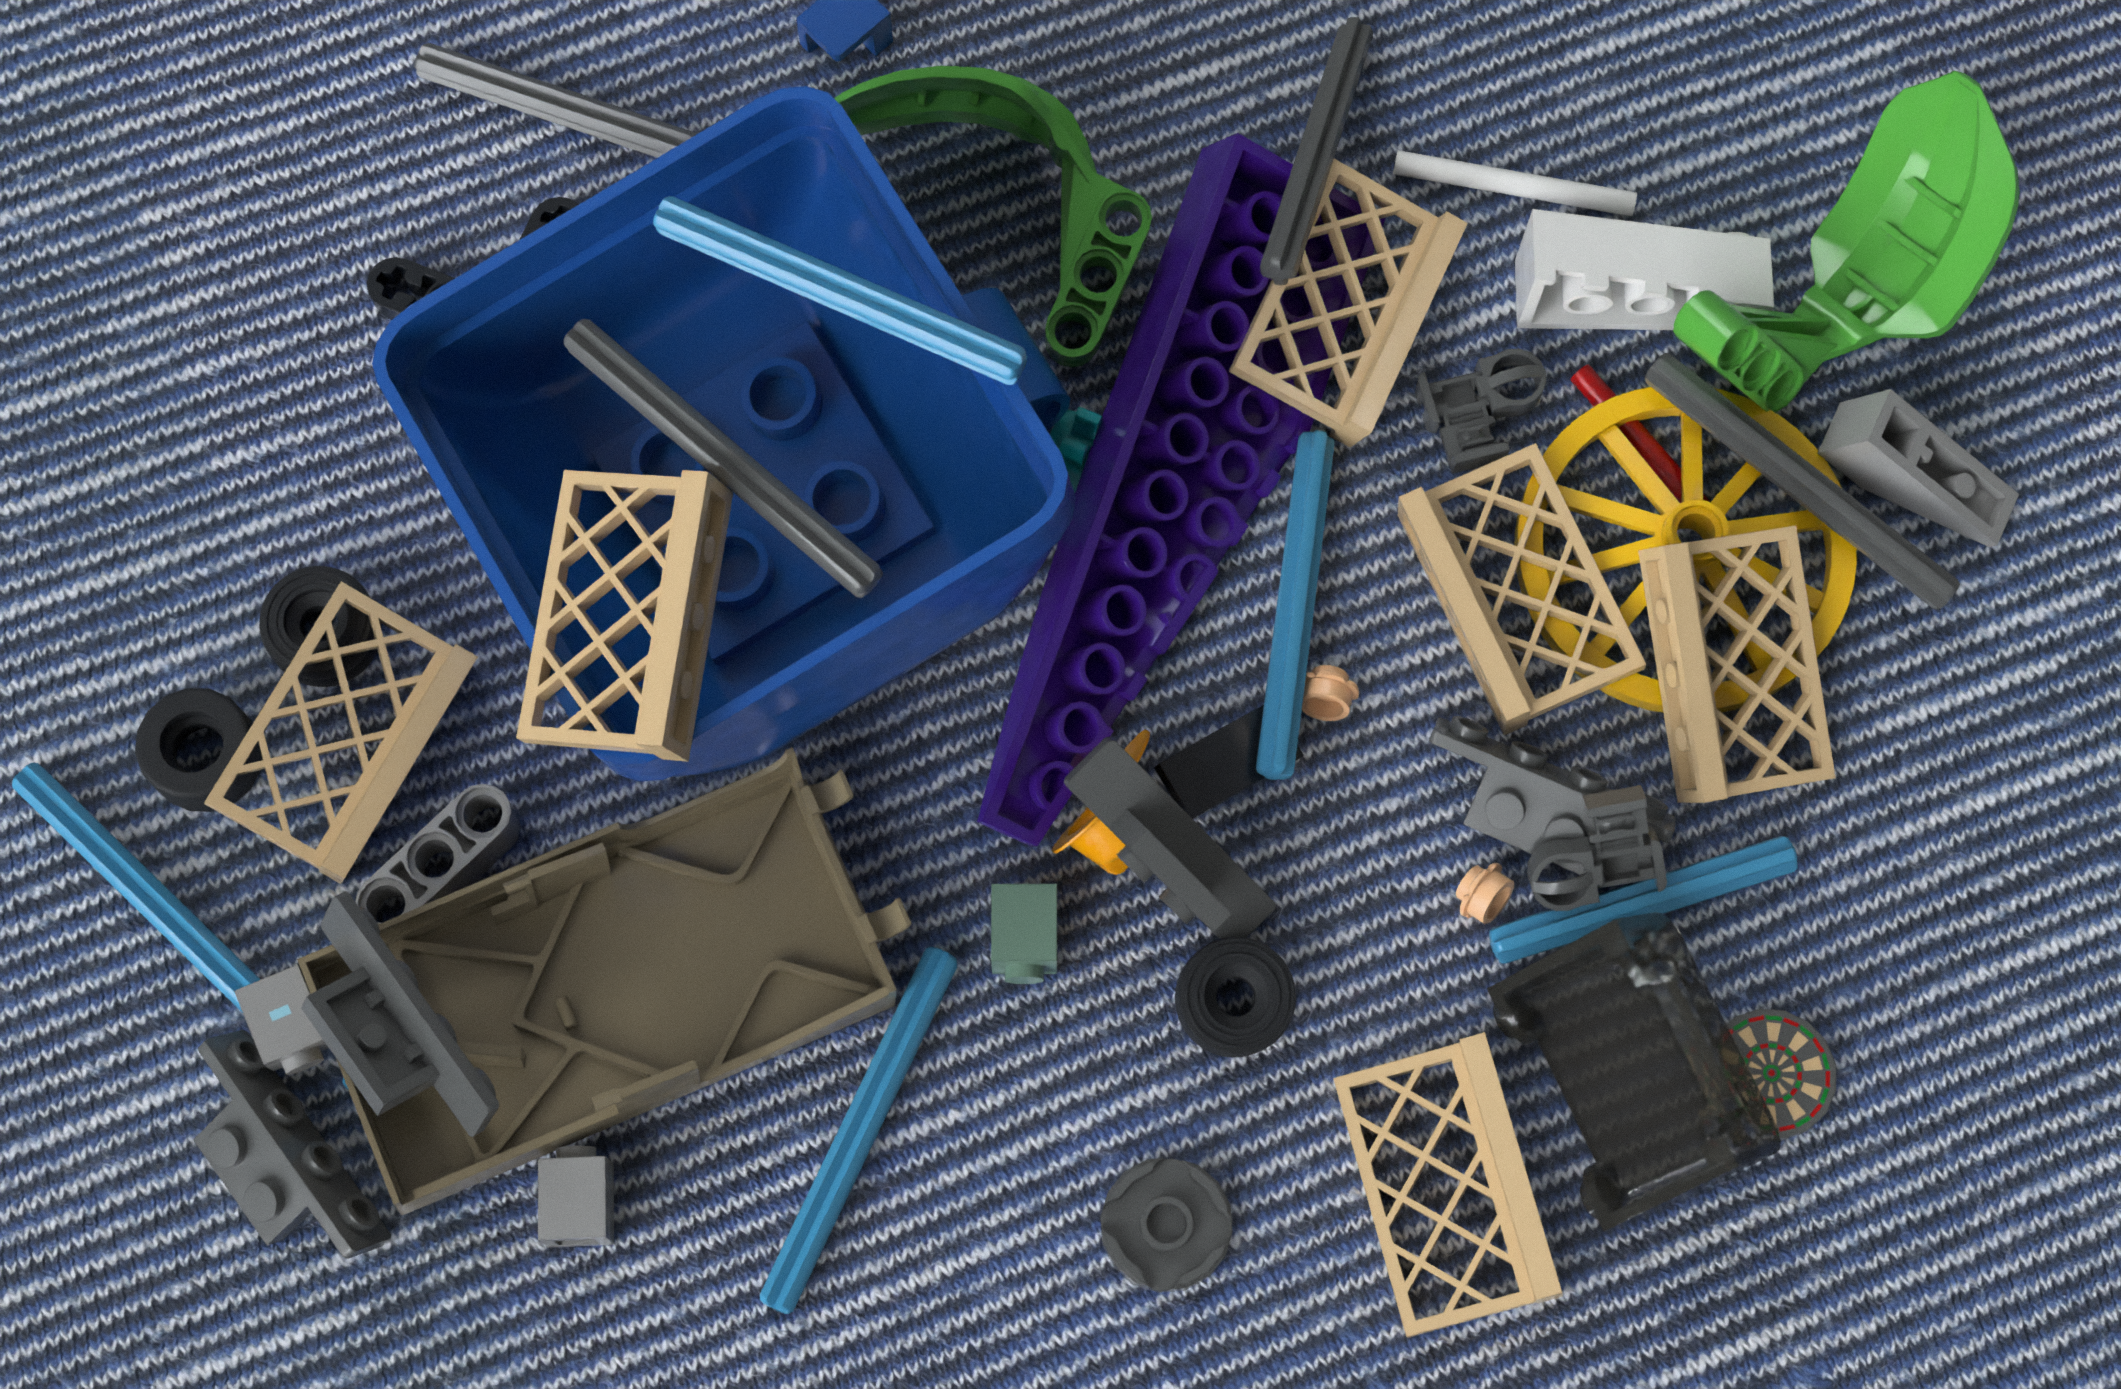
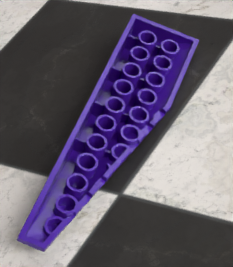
[977,133,1386,847]

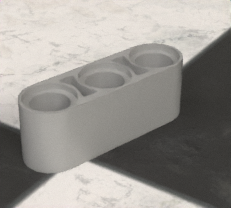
[355,784,521,924]

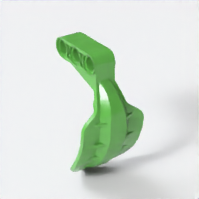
[834,66,1152,368]
[1673,71,2020,412]

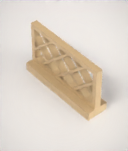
[1229,159,1468,447]
[1398,443,1646,735]
[516,470,733,762]
[1638,525,1836,803]
[204,581,478,884]
[1333,1032,1563,1338]

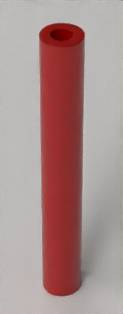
[1570,364,1711,503]

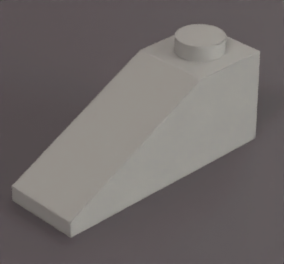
[1818,389,2019,547]

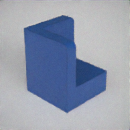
[796,0,893,61]

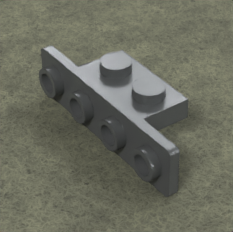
[1429,716,1676,875]
[1064,737,1276,939]
[301,891,499,1137]
[193,1030,391,1259]

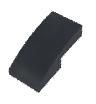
[1154,705,1304,819]

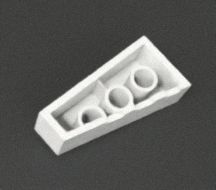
[1515,209,1774,330]

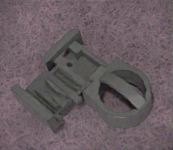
[1415,348,1546,474]
[1527,785,1667,911]

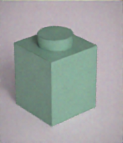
[991,884,1057,984]

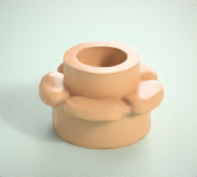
[1302,665,1359,721]
[1456,863,1514,924]

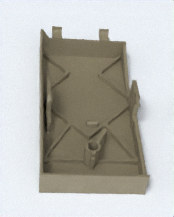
[297,747,912,1216]

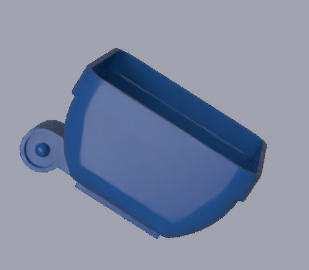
[372,86,1076,782]

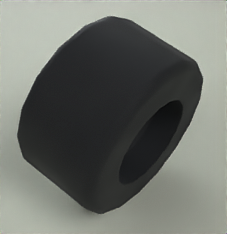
[135,688,262,812]

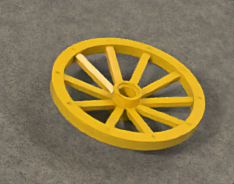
[1514,387,1857,713]

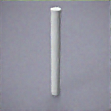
[1393,150,1637,216]

